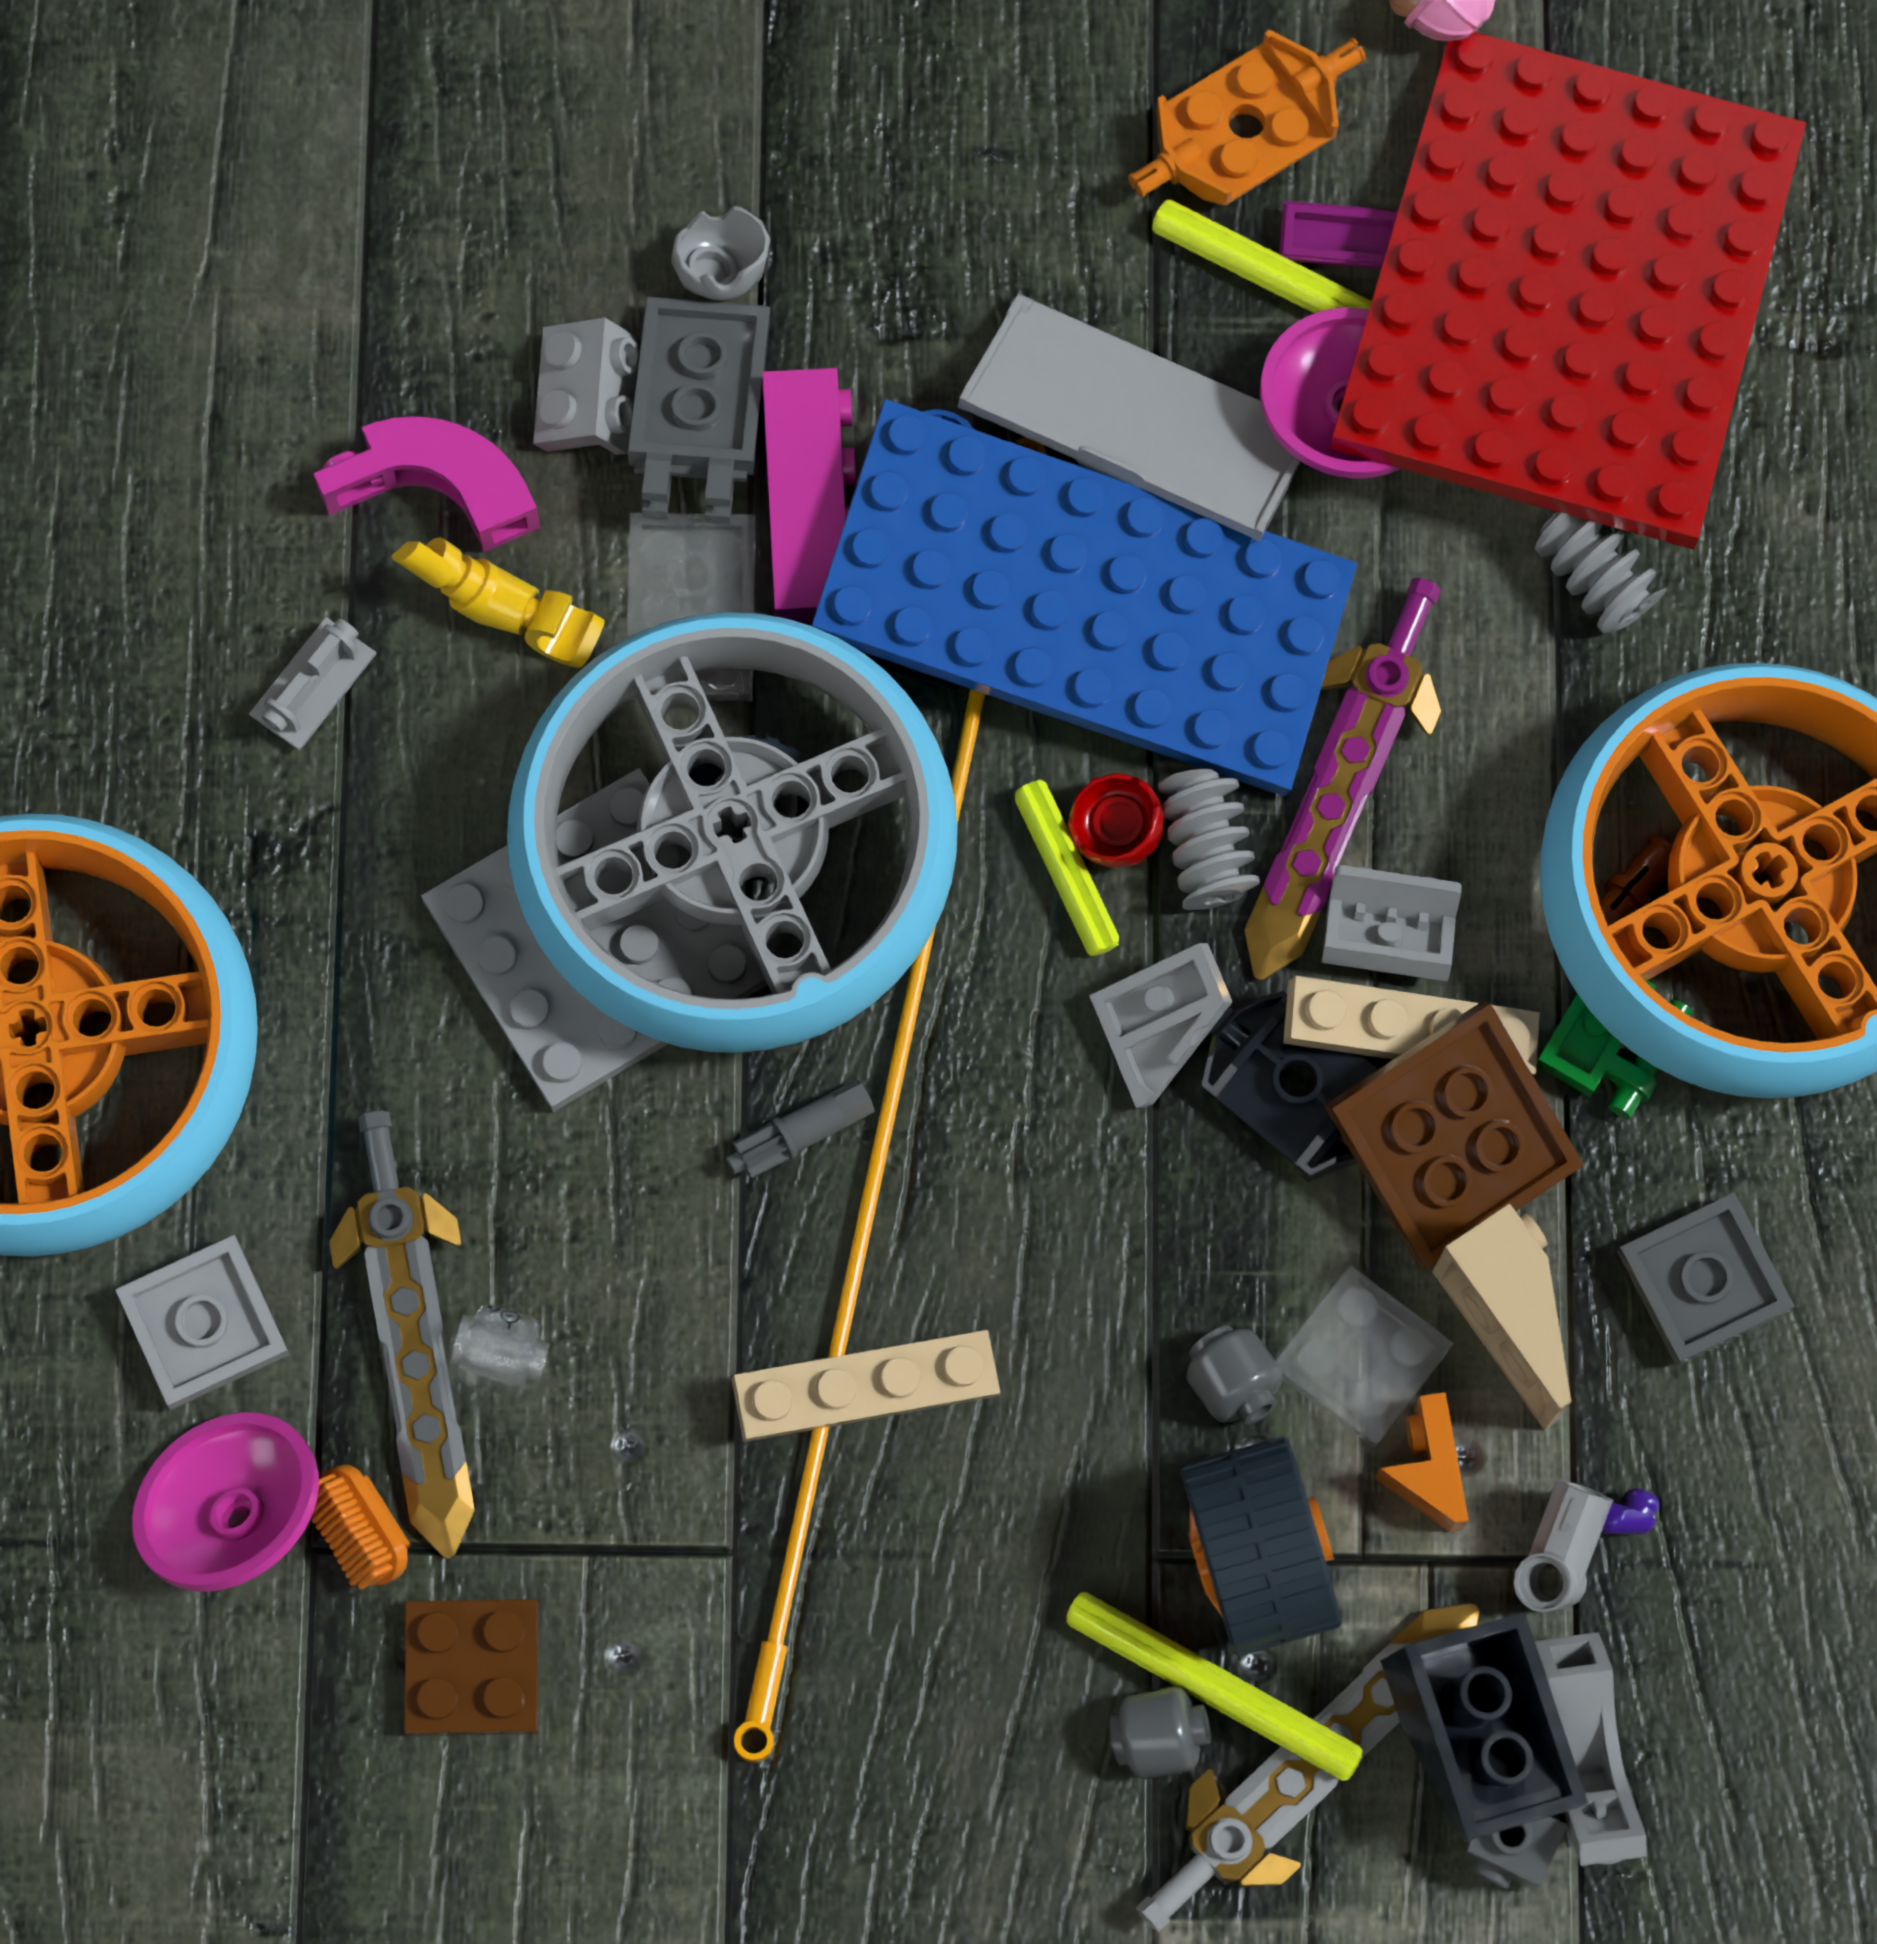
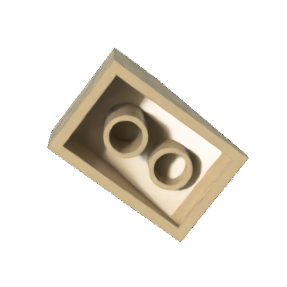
[1432,1204,1571,1430]

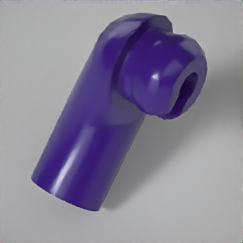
[1601,1488,1659,1535]

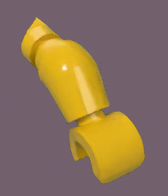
[391,537,605,668]

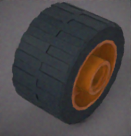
[1180,1436,1342,1657]

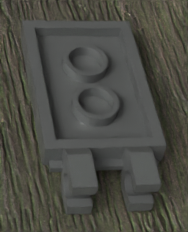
[628,297,770,524]

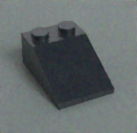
[1380,1612,1589,1842]

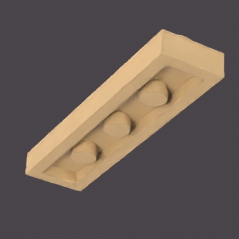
[1283,976,1540,1076]
[731,1330,1000,1442]

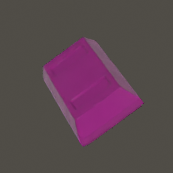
[1279,201,1398,269]

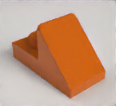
[1374,1392,1469,1532]

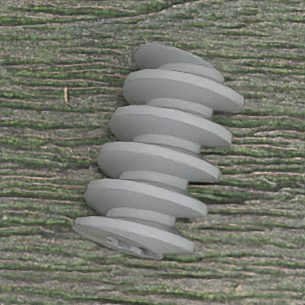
[1535,512,1667,634]
[1158,769,1260,911]

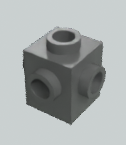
[1457,1817,1568,1891]

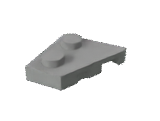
[1089,943,1232,1108]

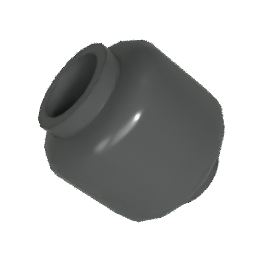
[1186,1325,1283,1425]
[1109,1686,1211,1779]

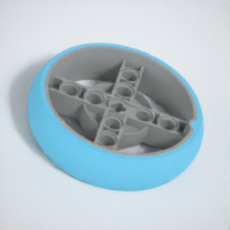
[507,612,957,1053]

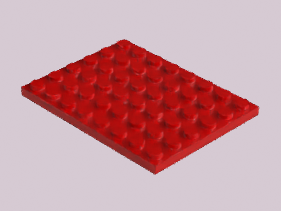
[1330,32,1806,550]

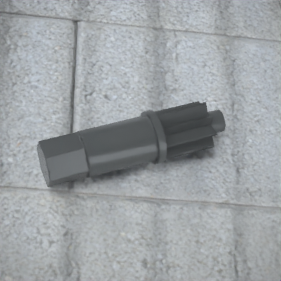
[726,1079,875,1178]

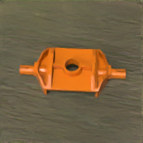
[1128,30,1366,206]

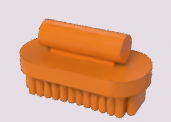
[311,1464,411,1589]

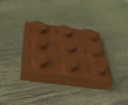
[1324,1001,1584,1270]

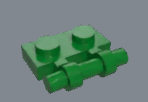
[1536,980,1692,1119]

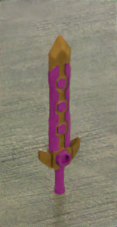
[1244,578,1441,980]

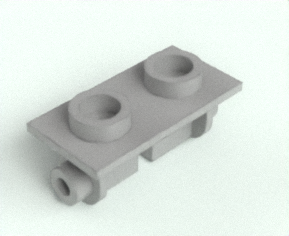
[249,617,376,751]

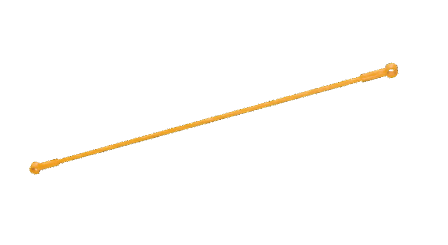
[734,437,1046,1763]

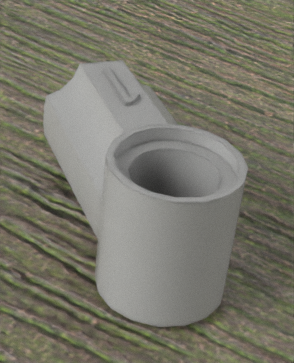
[1514,1479,1613,1613]

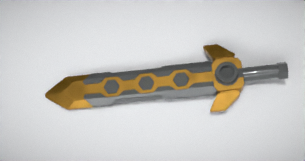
[329,1110,475,1558]

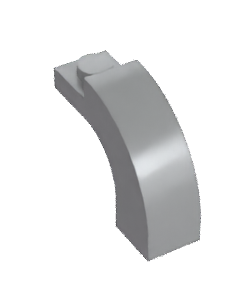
[1535,1632,1647,1866]

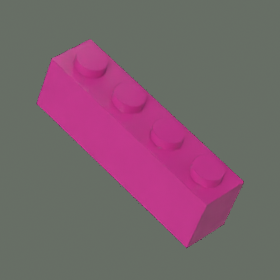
[762,368,856,626]

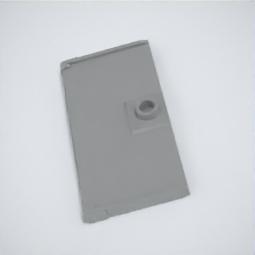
[957,293,1301,542]

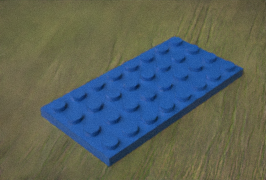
[811,399,1357,797]

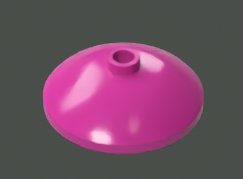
[1260,307,1402,478]
[132,1412,319,1592]

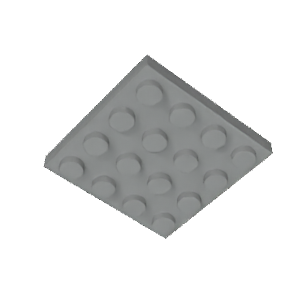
[421,768,768,1112]

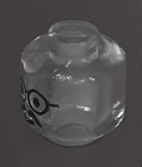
[450,1305,550,1397]

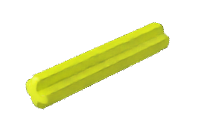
[1015,780,1119,957]

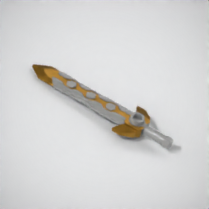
[1136,1603,1479,1932]

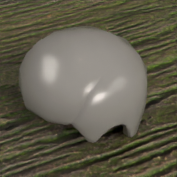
[671,206,770,301]

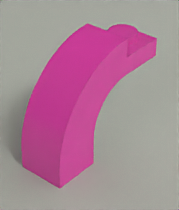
[313,417,540,553]

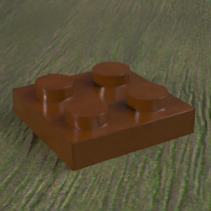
[405,1599,539,1736]

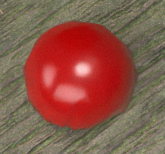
[1067,773,1164,869]

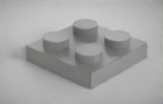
[115,1235,290,1410]

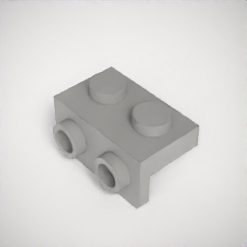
[533,317,640,455]
[1321,865,1462,982]

